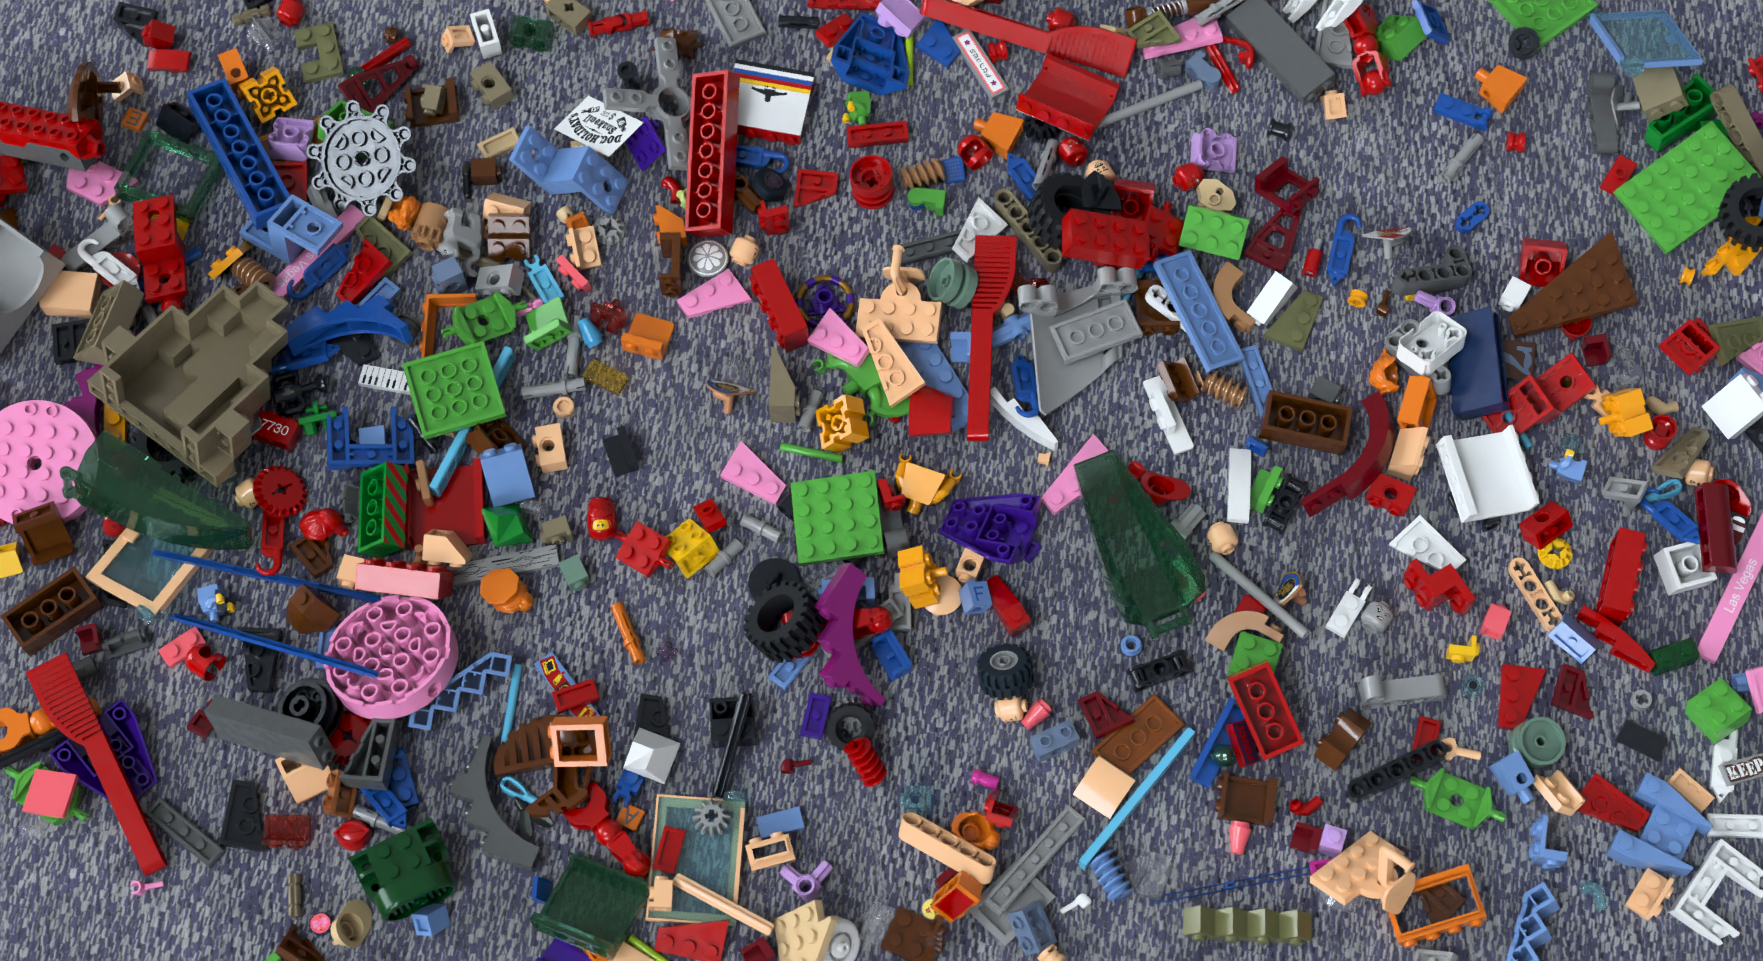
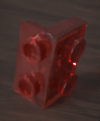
[262,814,311,849]

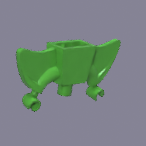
[812,353,910,427]

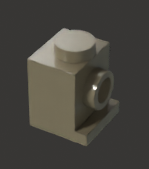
[420,84,447,117]
[539,515,574,546]

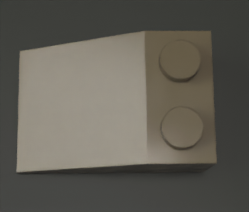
[769,348,801,423]

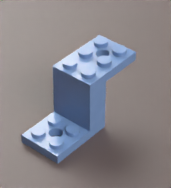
[509,126,629,215]
[239,194,343,265]

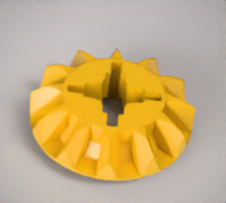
[1537,538,1573,569]

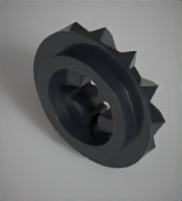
[1508,27,1540,59]

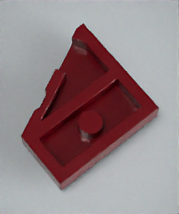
[1550,663,1594,720]
[1078,691,1135,740]

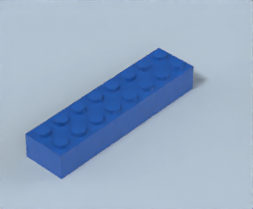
[187,78,290,230]

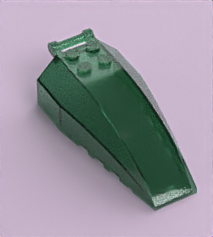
[59,430,252,550]
[1074,450,1205,639]

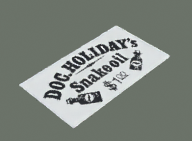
[555,96,644,157]

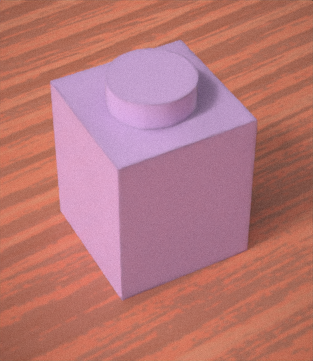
[1317,824,1347,858]

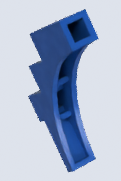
[283,294,413,357]

